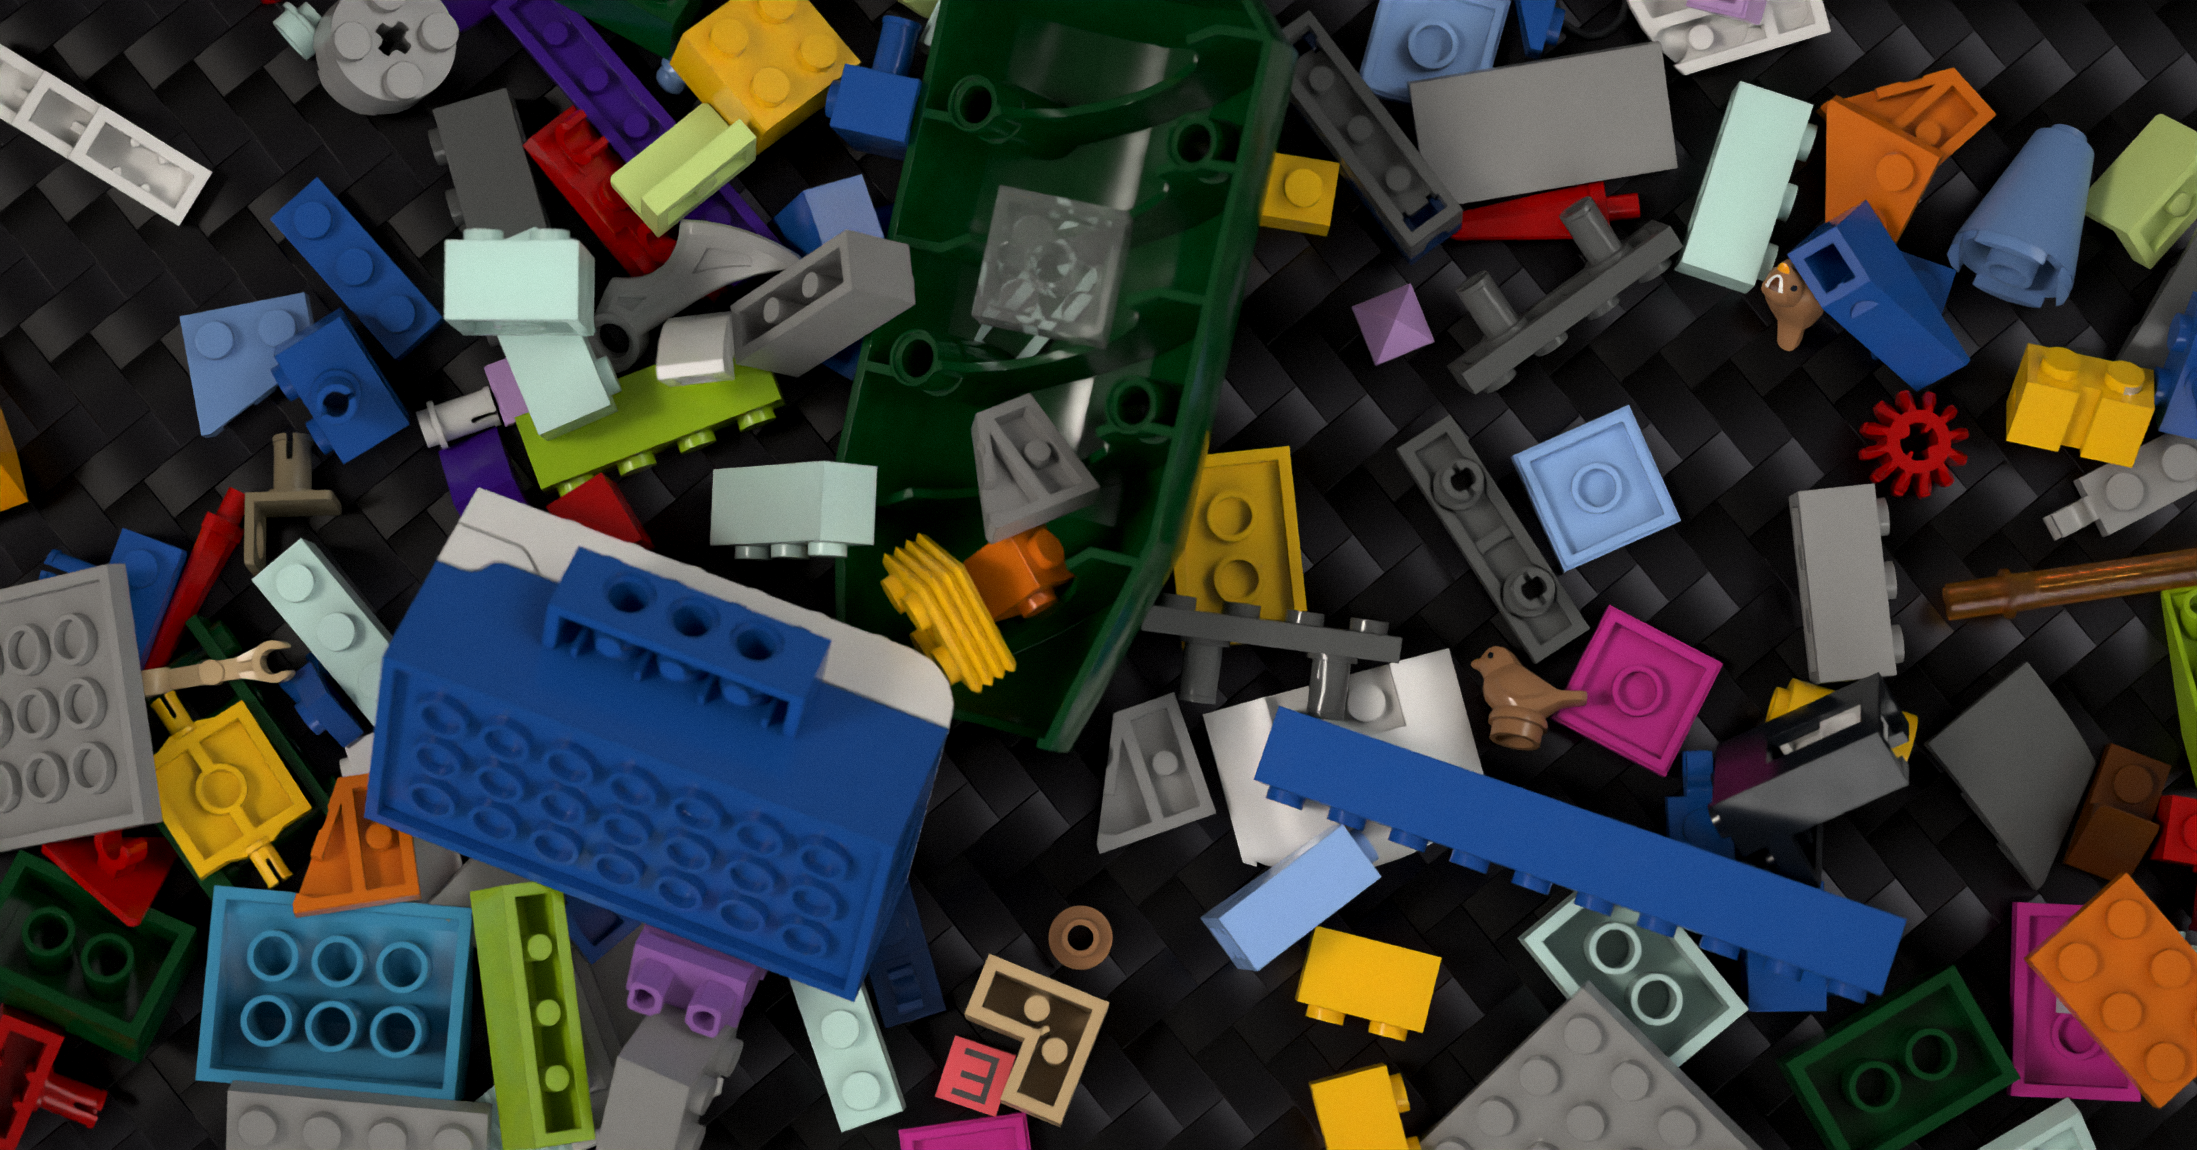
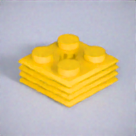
[880,533,1016,693]

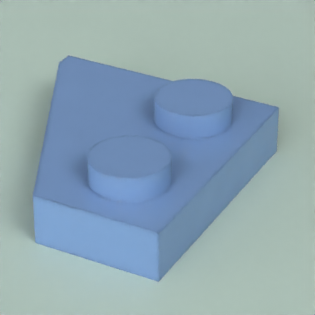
[180,292,314,438]

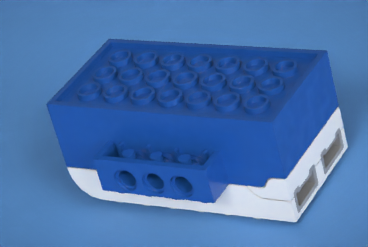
[364,487,954,1002]

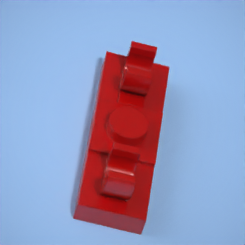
[522,105,679,277]

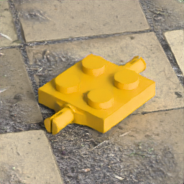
[150,690,313,889]

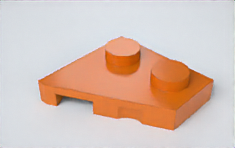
[1816,67,1997,165]
[1825,95,1945,244]
[292,773,422,918]

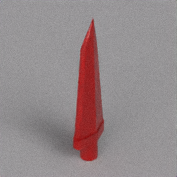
[1450,181,1640,240]
[144,487,245,670]

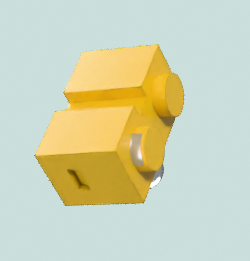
[2006,343,2155,468]

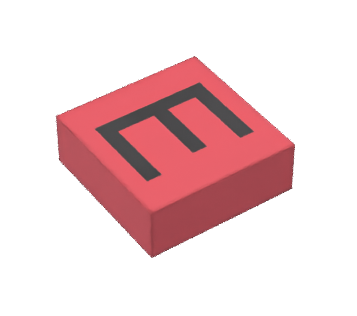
[935,1035,1016,1117]

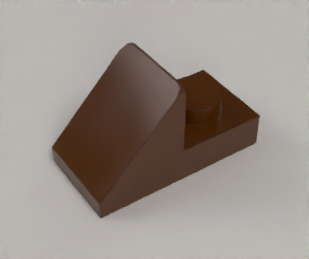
[2063,743,2172,881]

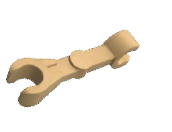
[141,640,295,698]

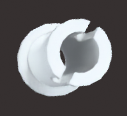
[416,386,502,450]

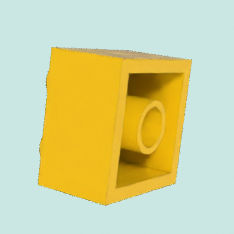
[669,0,861,156]

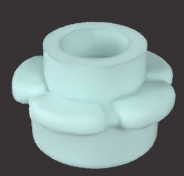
[273,2,322,60]

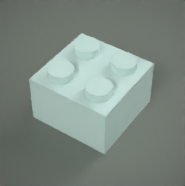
[444,229,595,336]

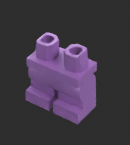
[625,924,768,1038]

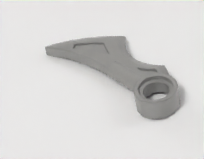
[587,219,802,373]

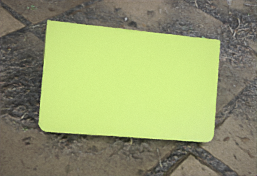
[611,103,756,238]
[2085,114,2197,270]

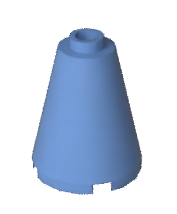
[1947,124,2095,308]

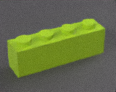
[514,358,786,497]
[470,881,595,1150]

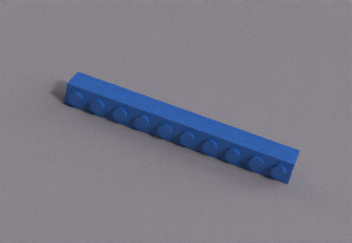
[1254,706,1907,1004]

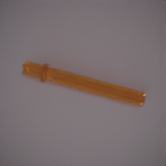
[1942,548,2197,621]

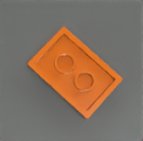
[2023,873,2197,1109]

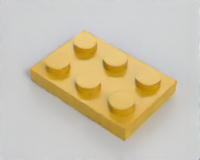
[1173,446,1307,651]

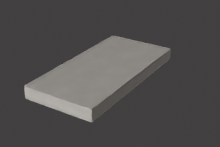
[1407,40,1678,204]

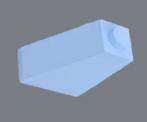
[1200,824,1381,971]

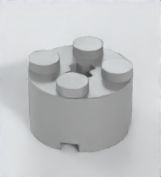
[313,0,459,116]

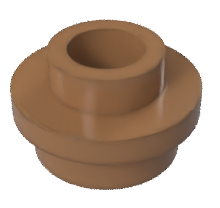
[1049,906,1113,970]

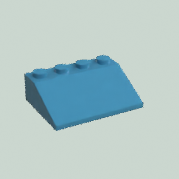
[195,885,474,1101]

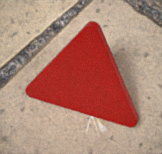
[41,830,179,927]

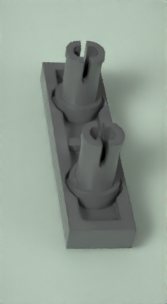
[1447,196,1683,395]
[1395,415,1590,664]
[1141,593,1402,721]

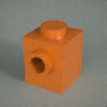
[961,523,1075,622]

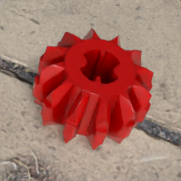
[1858,390,1969,499]

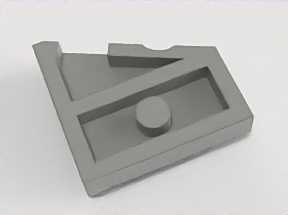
[971,393,1100,544]
[1097,692,1216,854]

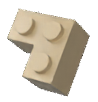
[965,954,1109,1127]

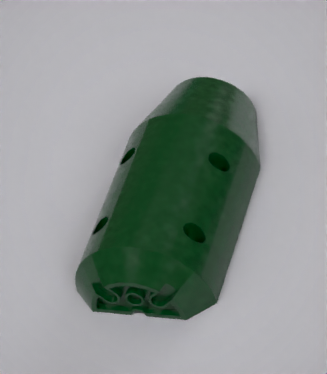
[835,0,1299,752]

